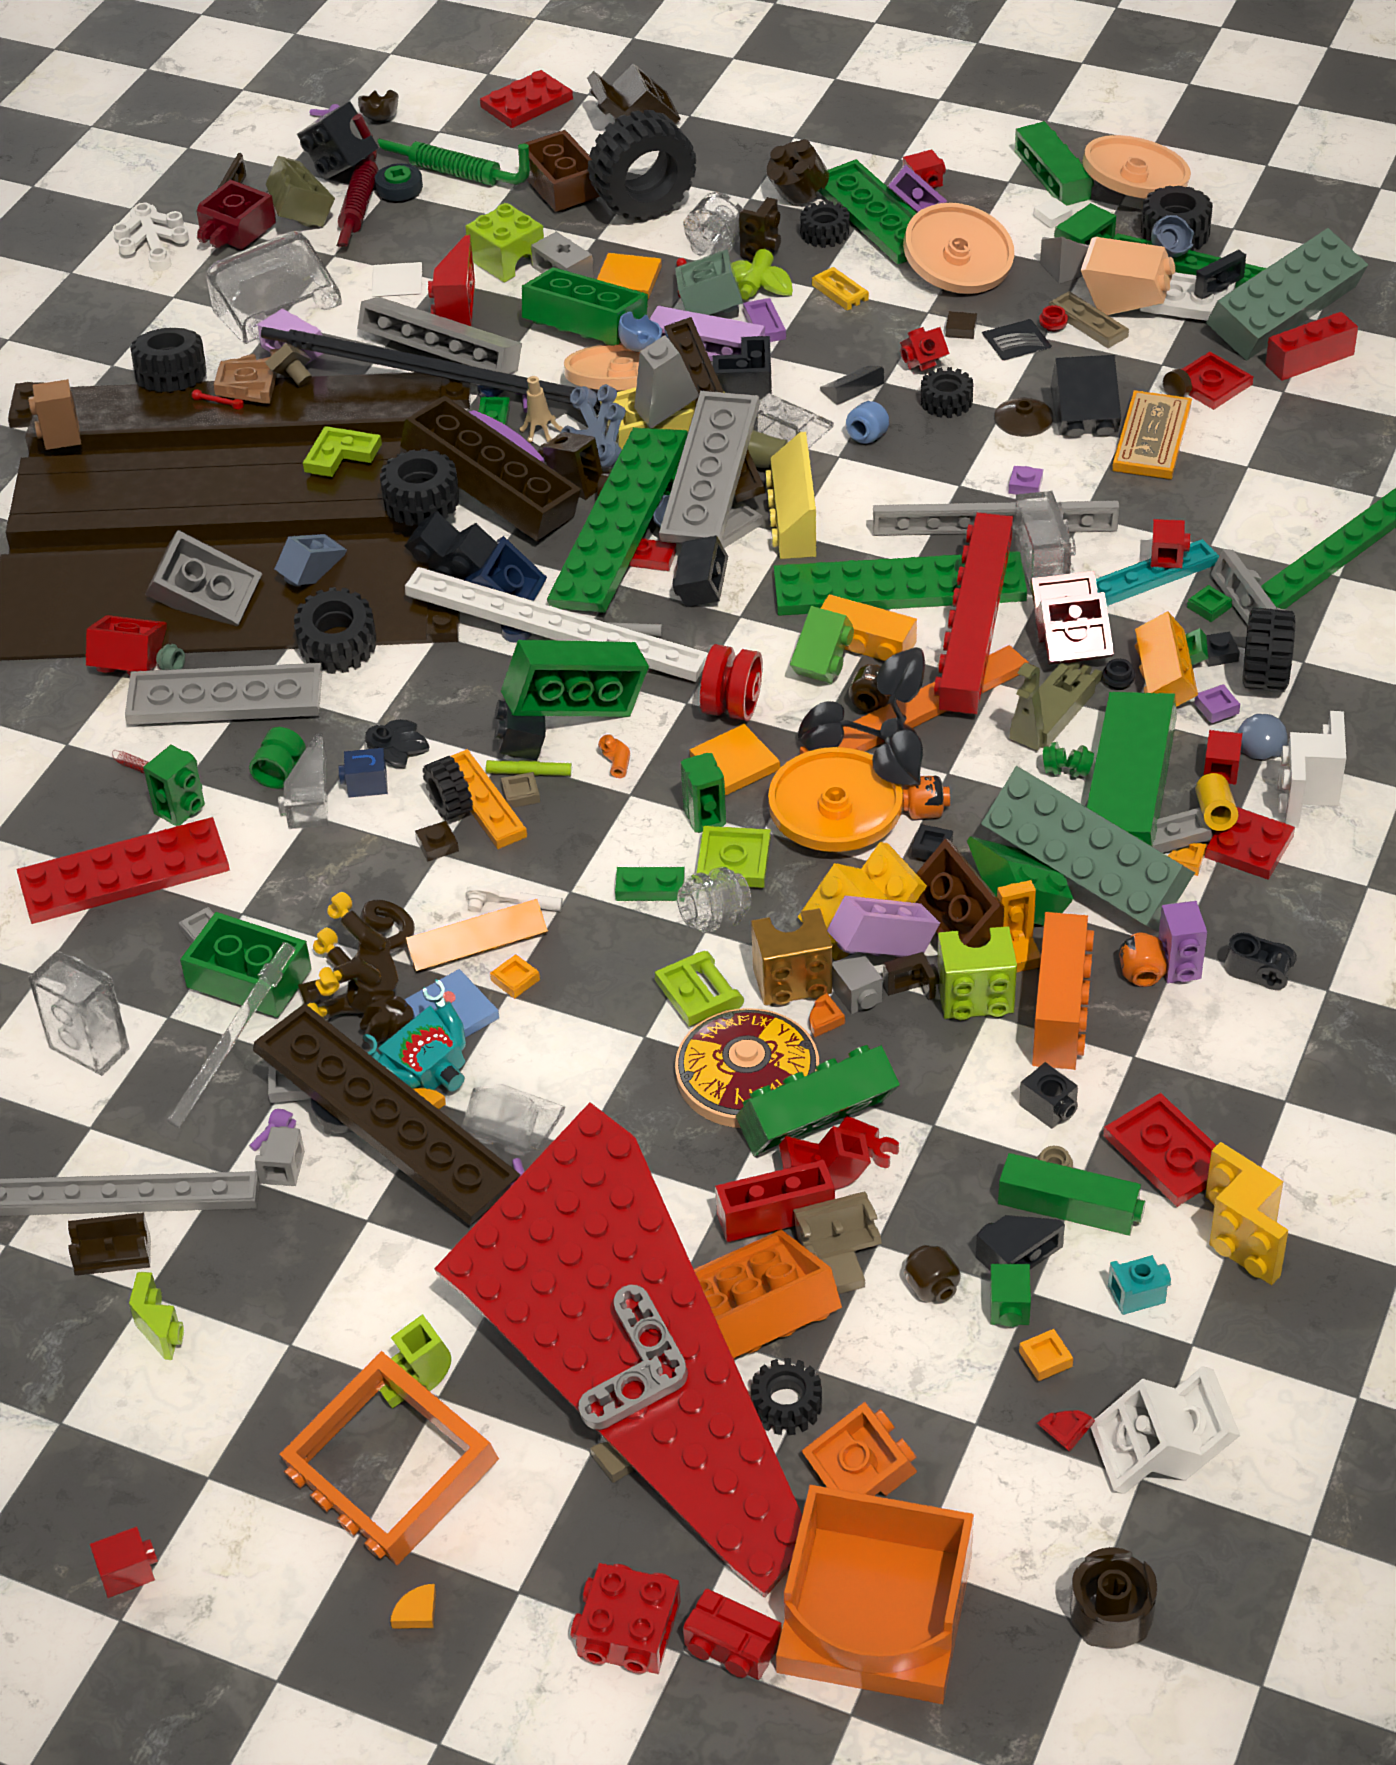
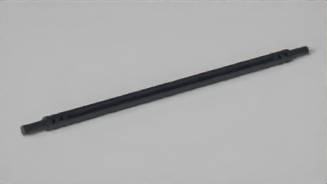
[261,327,601,410]

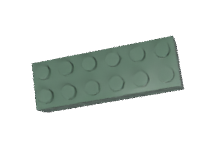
[1206,228,1368,361]
[981,765,1195,932]

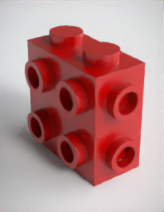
[571,1563,681,1675]

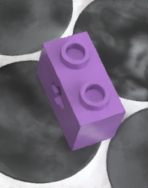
[1158,901,1207,984]

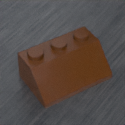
[916,838,1004,948]

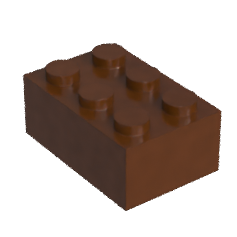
[522,130,600,212]

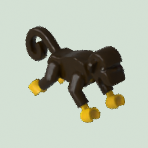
[307,892,415,1044]

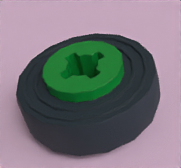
[375,163,423,201]

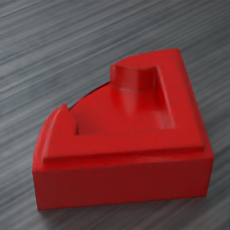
[1037,1410,1095,1452]

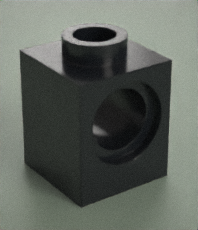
[1019,1062,1078,1129]

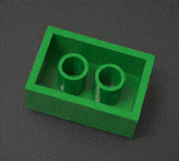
[180,912,312,1017]

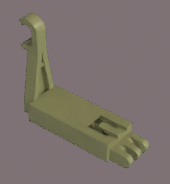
[1009,661,1103,751]

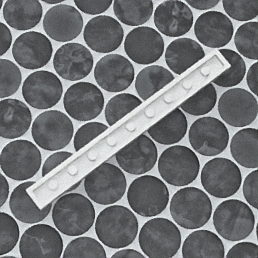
[405,567,708,682]

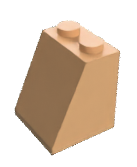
[1081,237,1175,315]

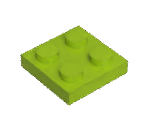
[696,826,771,888]

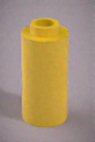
[1195,773,1238,831]

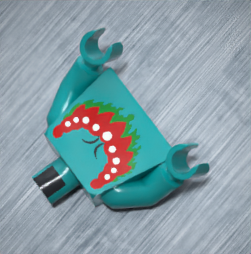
[362,979,466,1091]

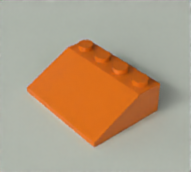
[694,1229,842,1358]

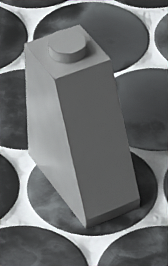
[634,335,699,428]

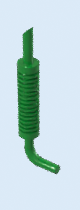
[377,138,530,186]

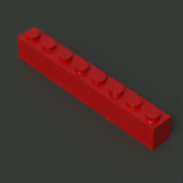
[934,512,1013,714]

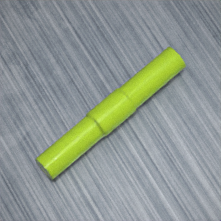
[486,760,572,776]

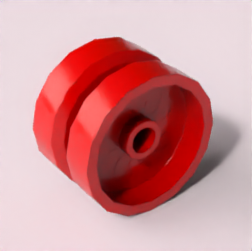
[700,644,763,721]

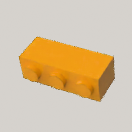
[821,594,917,661]
[1135,611,1198,707]

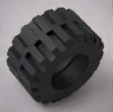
[1141,185,1213,251]
[130,328,207,392]
[380,449,459,526]
[294,587,377,673]
[1242,607,1296,692]

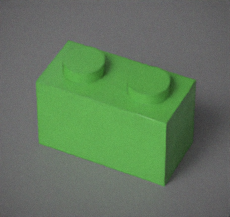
[790,606,854,684]

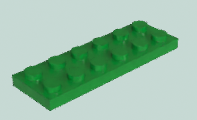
[818,159,916,265]

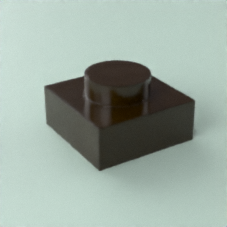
[415,821,459,862]

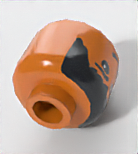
[902,775,950,820]
[1119,932,1167,987]

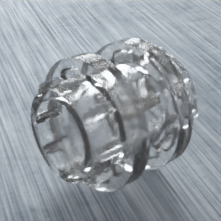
[677,866,751,933]

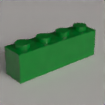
[1015,121,1094,206]

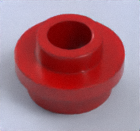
[1039,305,1068,331]

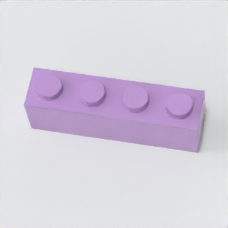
[649,306,765,361]

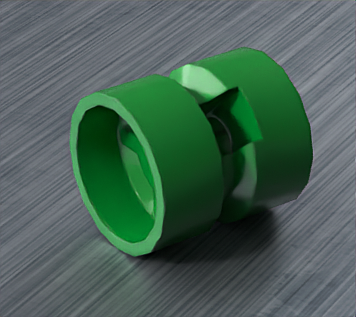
[249,727,306,789]

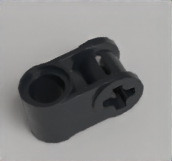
[1224,932,1297,990]

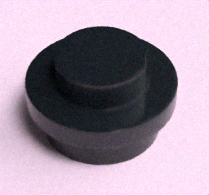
[1103,658,1135,688]

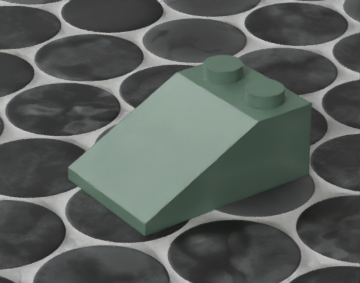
[675,249,743,316]

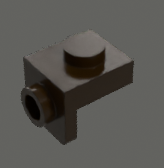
[883,952,940,1000]

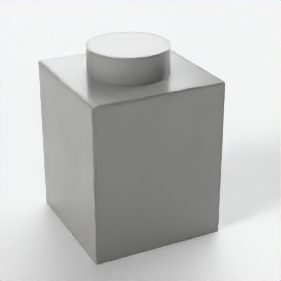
[832,952,882,1015]

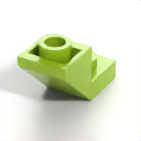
[129,1272,184,1360]

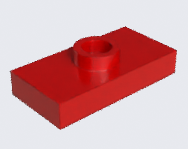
[628,539,677,571]

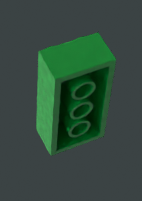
[522,267,648,346]
[501,640,649,717]
[735,1045,900,1156]

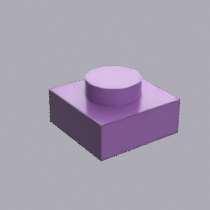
[1008,465,1044,497]
[1194,684,1240,723]

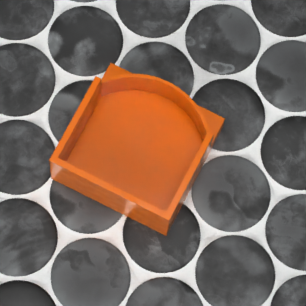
[776,1485,974,1704]

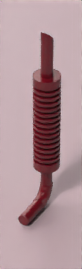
[336,114,379,247]

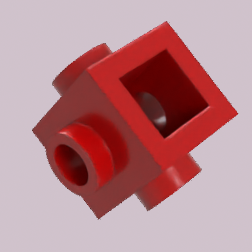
[900,327,950,371]

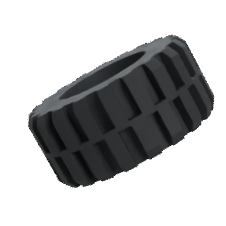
[588,110,697,220]

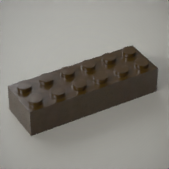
[400,395,581,541]

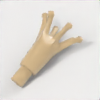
[520,376,563,443]

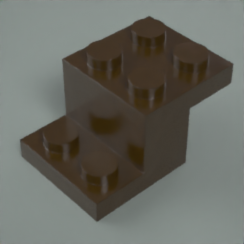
[587,63,681,124]

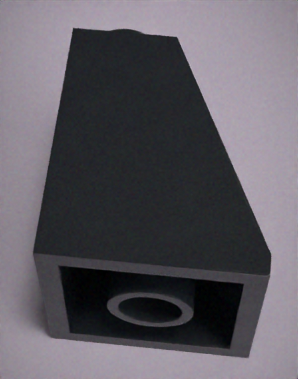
[1050,355,1121,437]

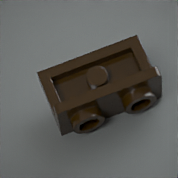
[739,197,781,261]

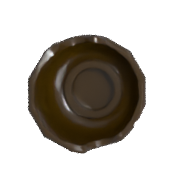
[358,90,399,121]

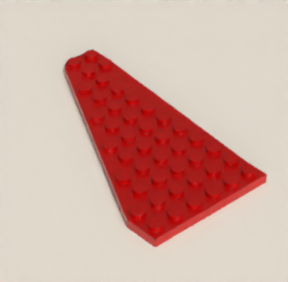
[434,1102,802,1598]

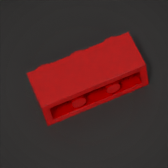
[1265,311,1358,381]
[715,1160,835,1242]

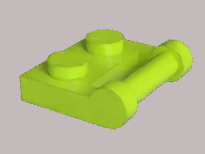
[655,951,744,1027]

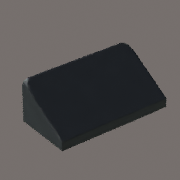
[820,366,884,405]

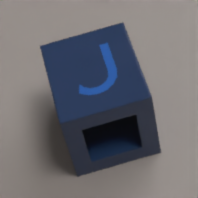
[338,748,388,798]

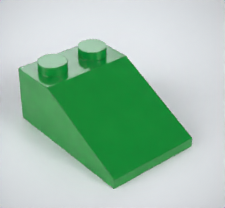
[967,836,1074,925]

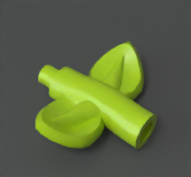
[732,249,793,300]

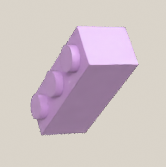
[827,896,940,957]

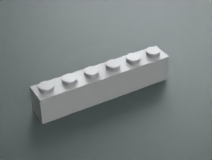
[357,297,522,373]

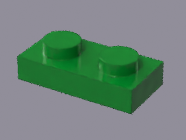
[615,867,685,901]

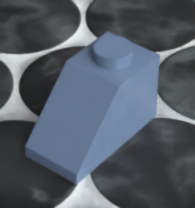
[275,534,347,586]

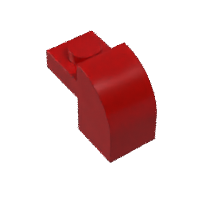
[779,1126,871,1190]

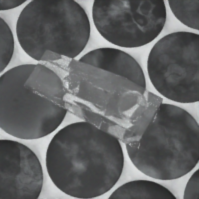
[278,733,328,829]

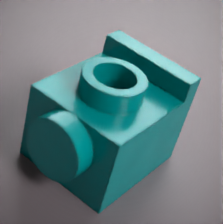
[1108,1255,1171,1315]

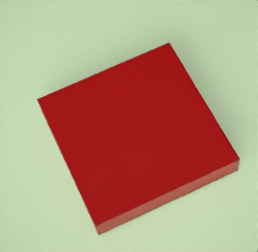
[1182,351,1254,410]

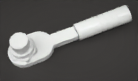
[466,886,563,912]

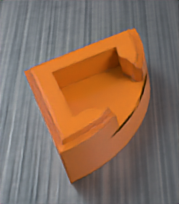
[809,993,845,1038]

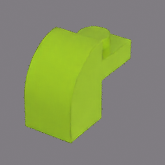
[379,1314,452,1409]

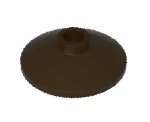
[994,397,1053,437]

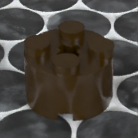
[767,139,829,205]
[1070,1547,1157,1648]

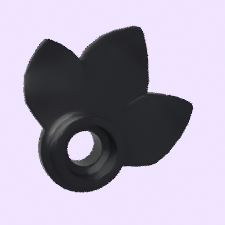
[365,719,430,767]

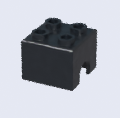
[297,101,379,180]

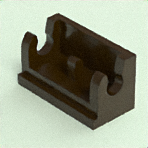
[68,1212,151,1276]

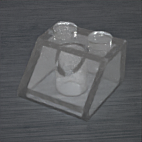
[753,393,834,449]
[462,1084,566,1156]

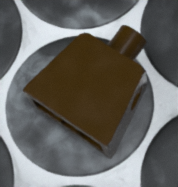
[538,432,603,500]

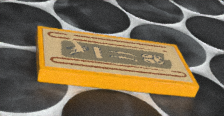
[1112,390,1192,479]

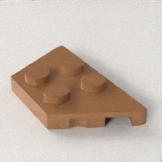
[214,349,279,403]

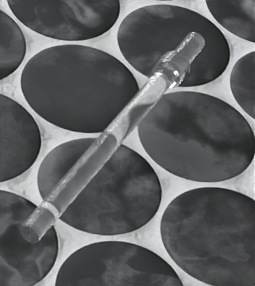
[167,942,296,1128]

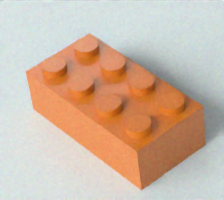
[1032,912,1094,1070]

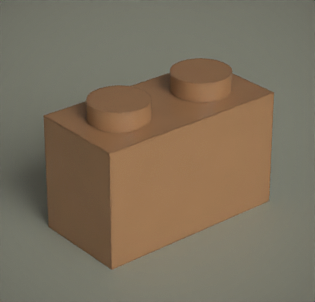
[29,379,81,450]

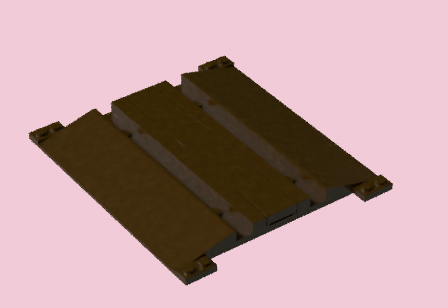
[0,364,471,661]

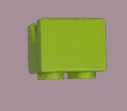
[465,203,544,282]
[937,926,1017,1020]

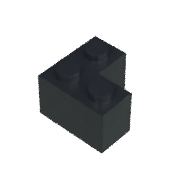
[712,336,772,401]
[404,511,498,580]

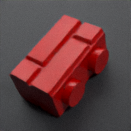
[683,1588,782,1680]

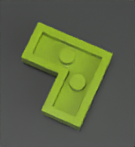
[303,426,382,477]

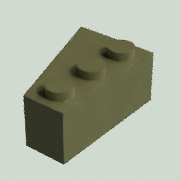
[266,156,335,227]

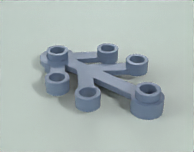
[560,384,625,468]

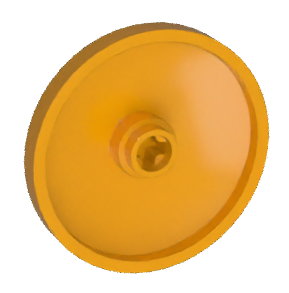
[768,747,903,852]

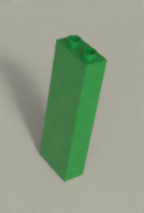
[1087,692,1177,847]

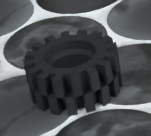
[800,201,850,248]
[920,367,974,418]
[422,756,473,821]
[750,1358,822,1435]

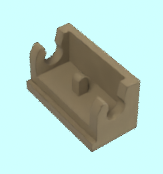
[793,1191,882,1259]

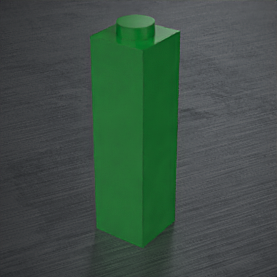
[998,1153,1146,1236]

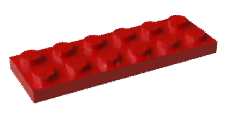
[16,817,230,924]

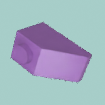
[887,165,947,212]

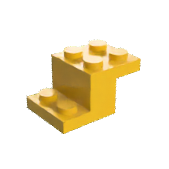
[798,842,927,960]
[1205,1142,1288,1285]

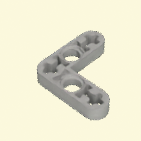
[578,1285,688,1430]

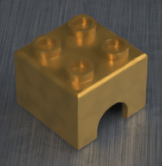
[751,908,832,1005]

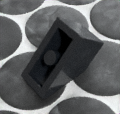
[976,1215,1065,1271]

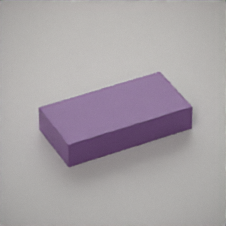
[743,298,786,342]

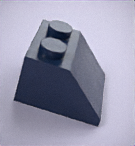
[464,536,547,601]

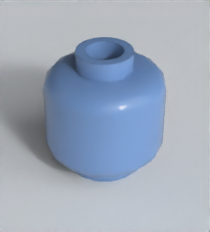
[846,401,889,444]

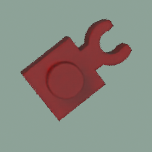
[839,1115,899,1168]

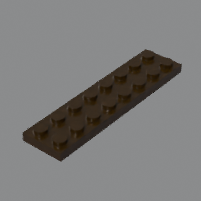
[253,1003,521,1225]

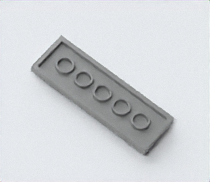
[659,391,760,543]
[125,663,322,725]

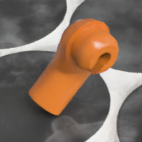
[598,734,630,778]

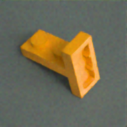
[997,880,1041,972]

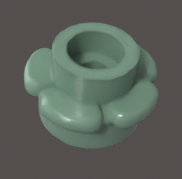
[156,644,185,670]

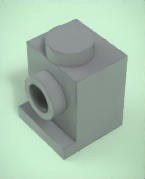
[255,1126,305,1186]

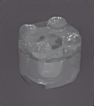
[683,192,743,256]

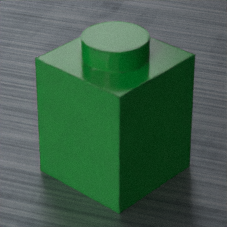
[990,1264,1031,1327]

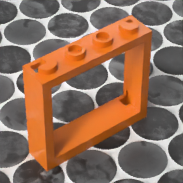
[279,1351,499,1566]

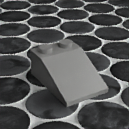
[145,530,262,626]

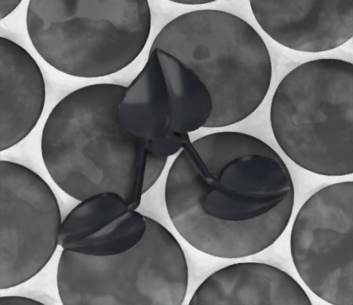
[798,647,925,786]

